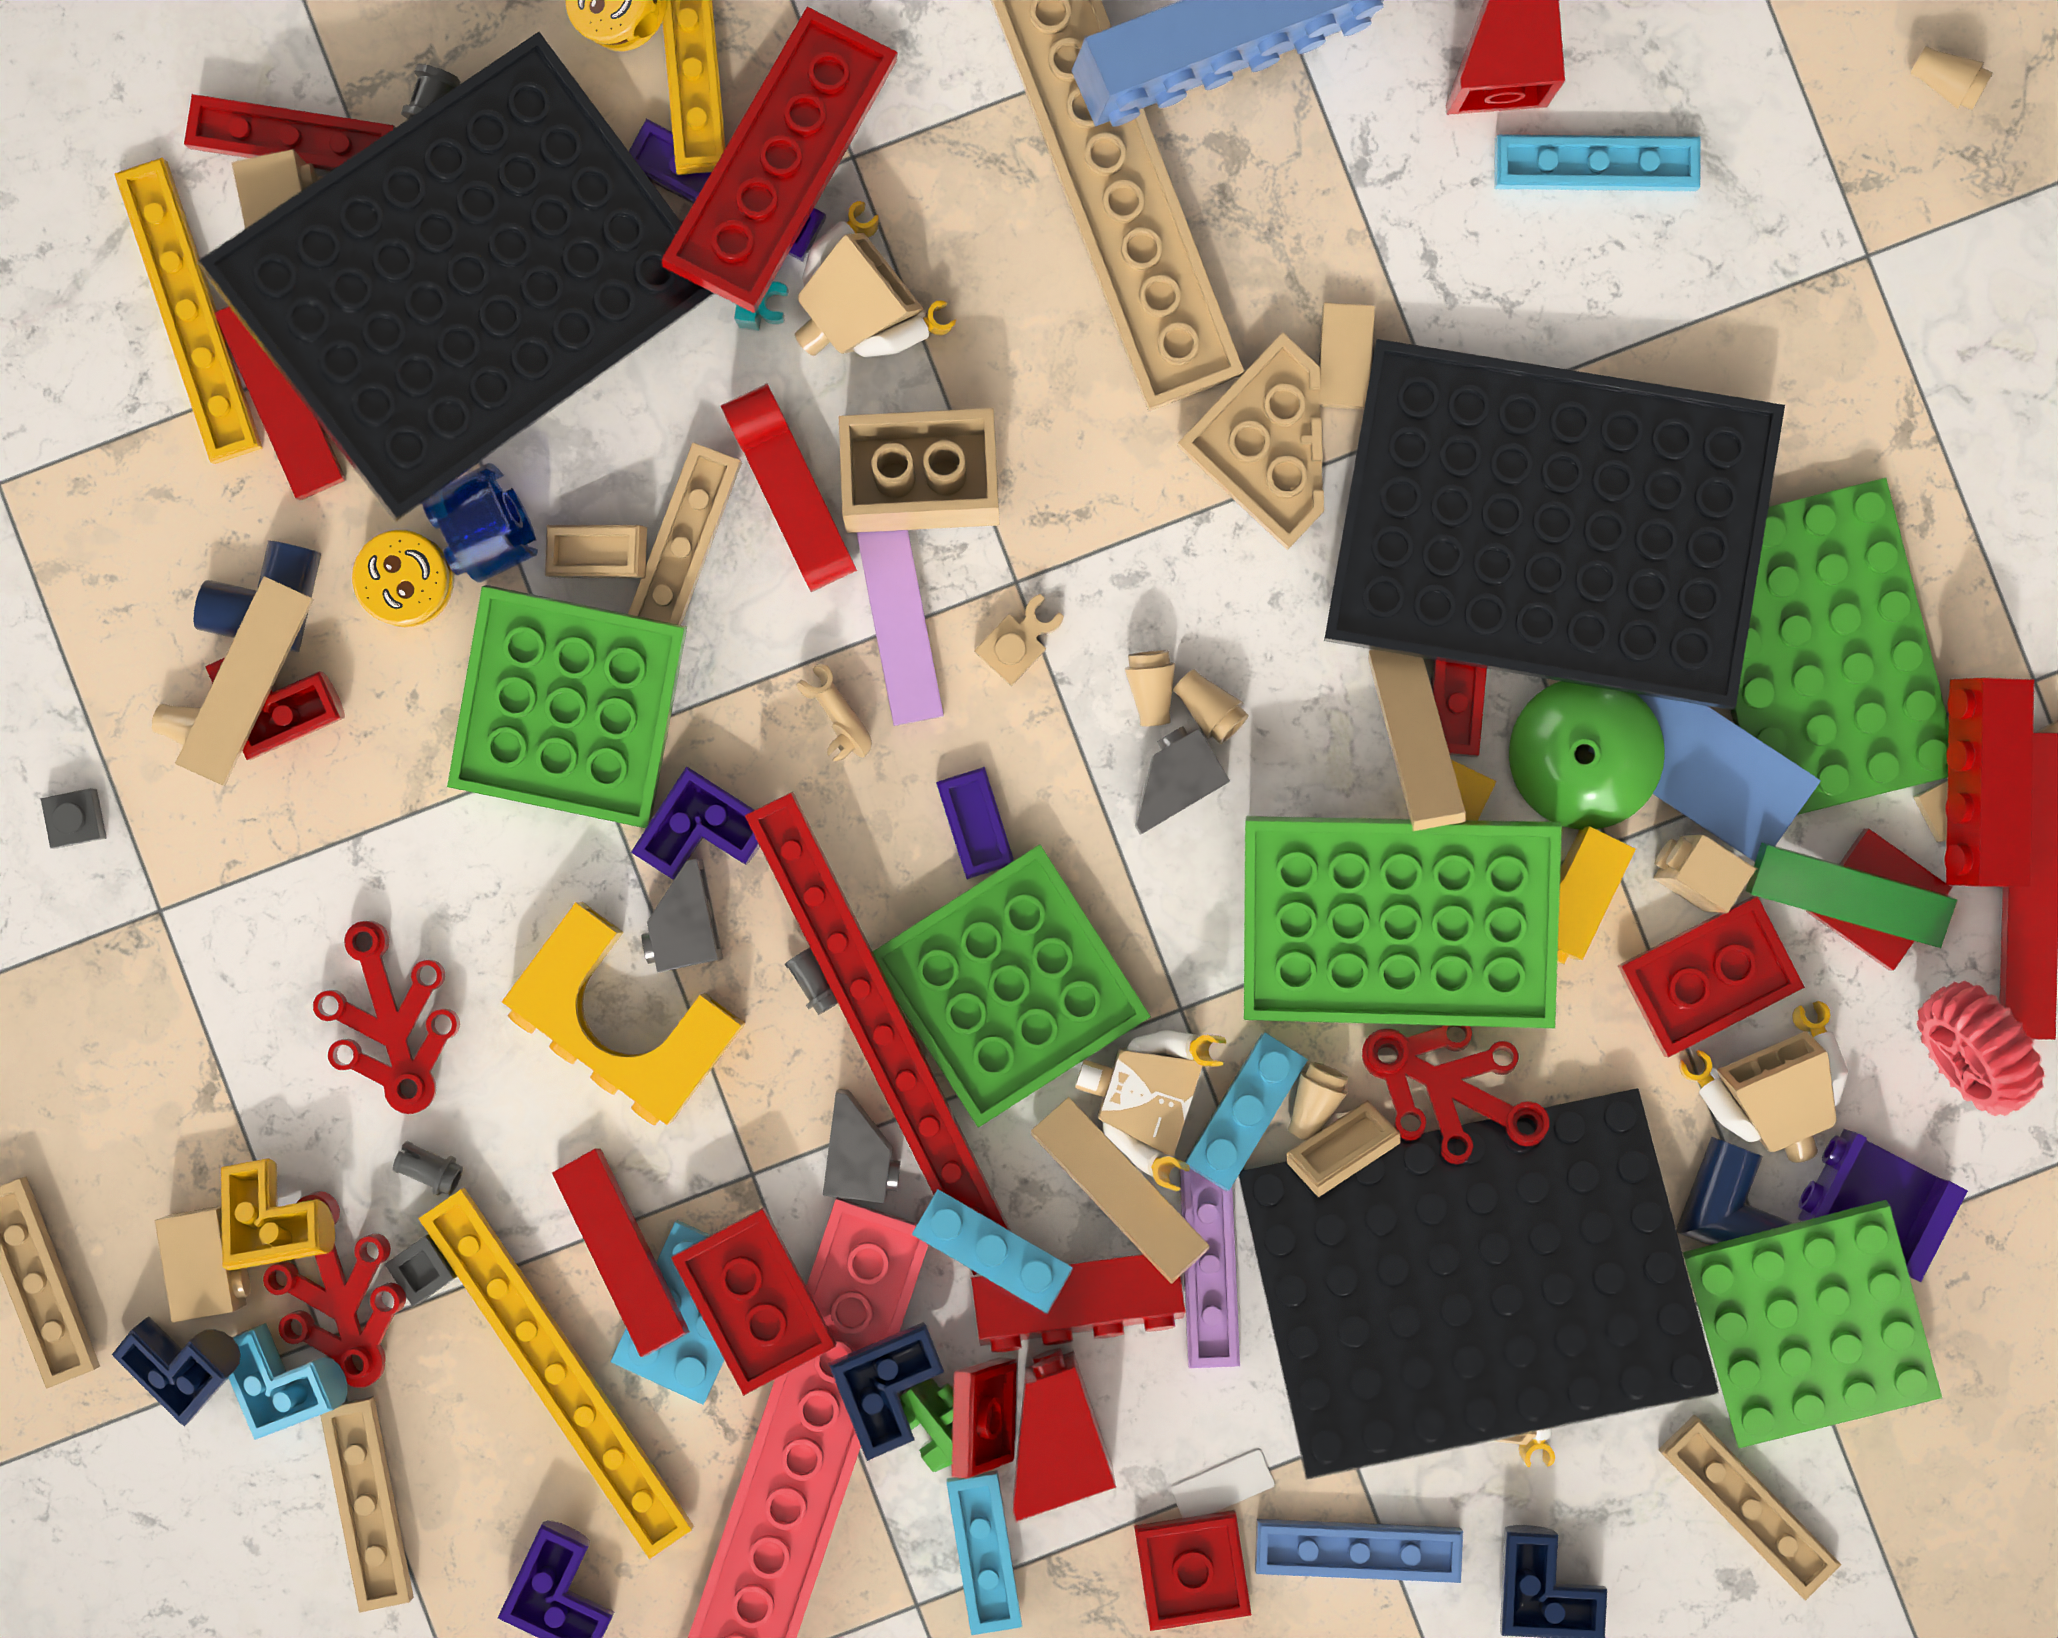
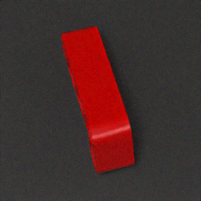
[720,383,857,592]

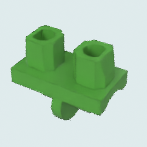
[900,1378,954,1472]

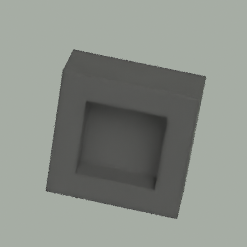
[40,788,107,849]
[385,1234,457,1307]

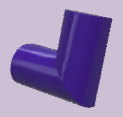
[631,766,760,880]
[497,1520,615,1638]

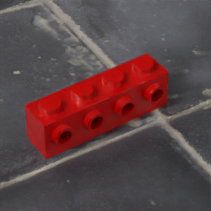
[1944,678,2034,887]
[971,1254,1185,1353]

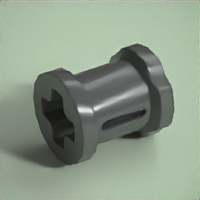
[401,64,461,119]

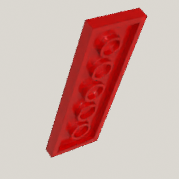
[662,6,898,314]

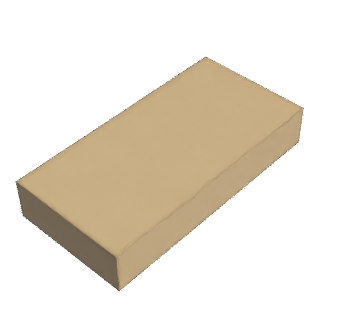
[1318,303,1375,410]
[545,525,647,578]
[1286,1100,1400,1197]

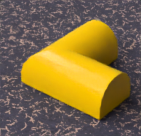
[221,1158,335,1270]

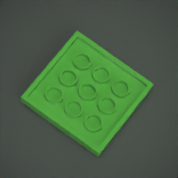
[447,585,687,828]
[873,844,1151,1128]
[1682,1200,1942,1448]

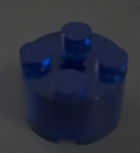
[422,463,538,583]

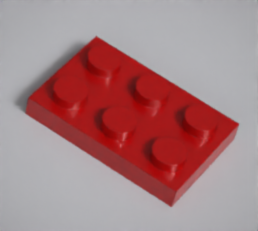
[1617,896,1805,1058]
[671,1207,836,1396]

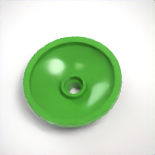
[1509,681,1665,830]

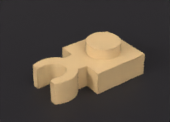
[974,594,1064,687]

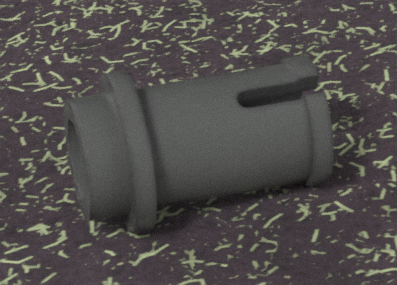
[784,948,838,1015]
[393,1141,463,1195]

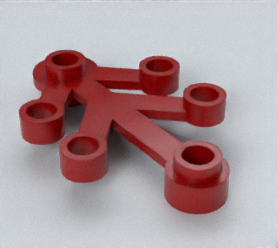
[313,921,460,1114]
[1362,1025,1549,1164]
[263,1191,406,1388]

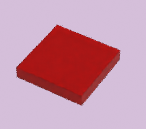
[1806,828,1952,971]
[951,1357,1017,1479]
[1134,1510,1252,1631]

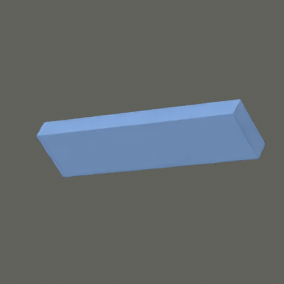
[1255,1519,1463,1583]

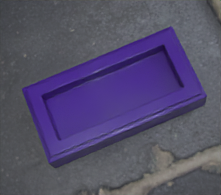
[936,767,1014,879]

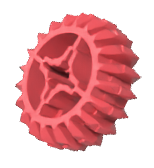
[1917,980,2045,1116]

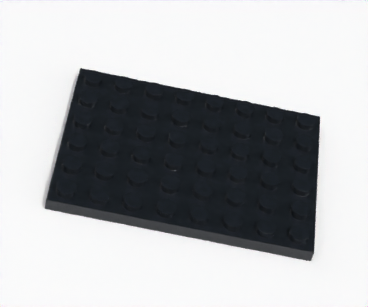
[198,32,715,522]
[1324,339,1785,710]
[1238,1088,1719,1480]

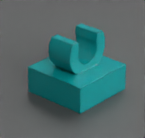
[734,282,789,331]

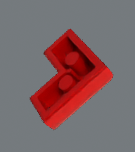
[205,658,345,761]

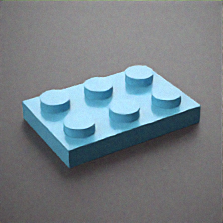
[611,1220,724,1405]

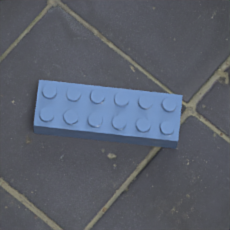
[1071,0,1384,127]

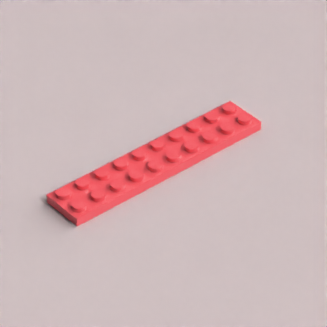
[688,1197,929,1638]

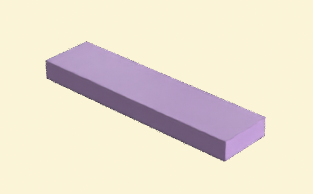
[857,530,944,726]
[1179,1168,1240,1368]

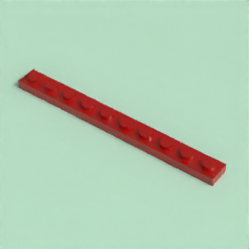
[745,792,1012,1275]

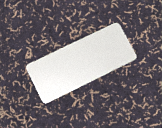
[1171,1450,1275,1518]

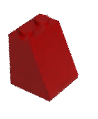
[1446,0,1565,115]
[1013,1348,1116,1522]

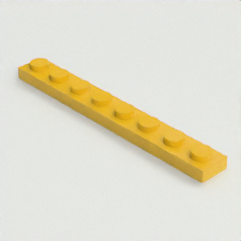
[418,1187,694,1559]

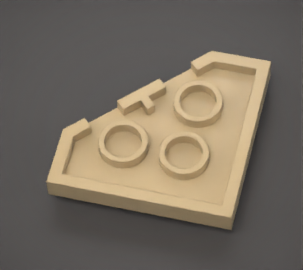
[1177,332,1324,550]

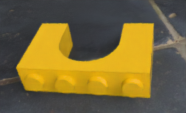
[1451,759,1636,964]
[502,902,746,1125]

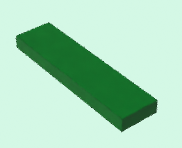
[1745,842,1957,948]

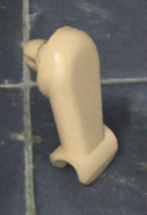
[796,664,872,761]

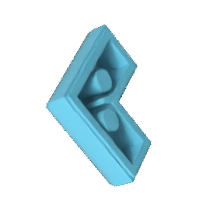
[229,1323,348,1440]

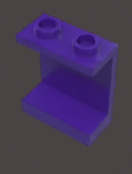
[1798,1129,1968,1282]

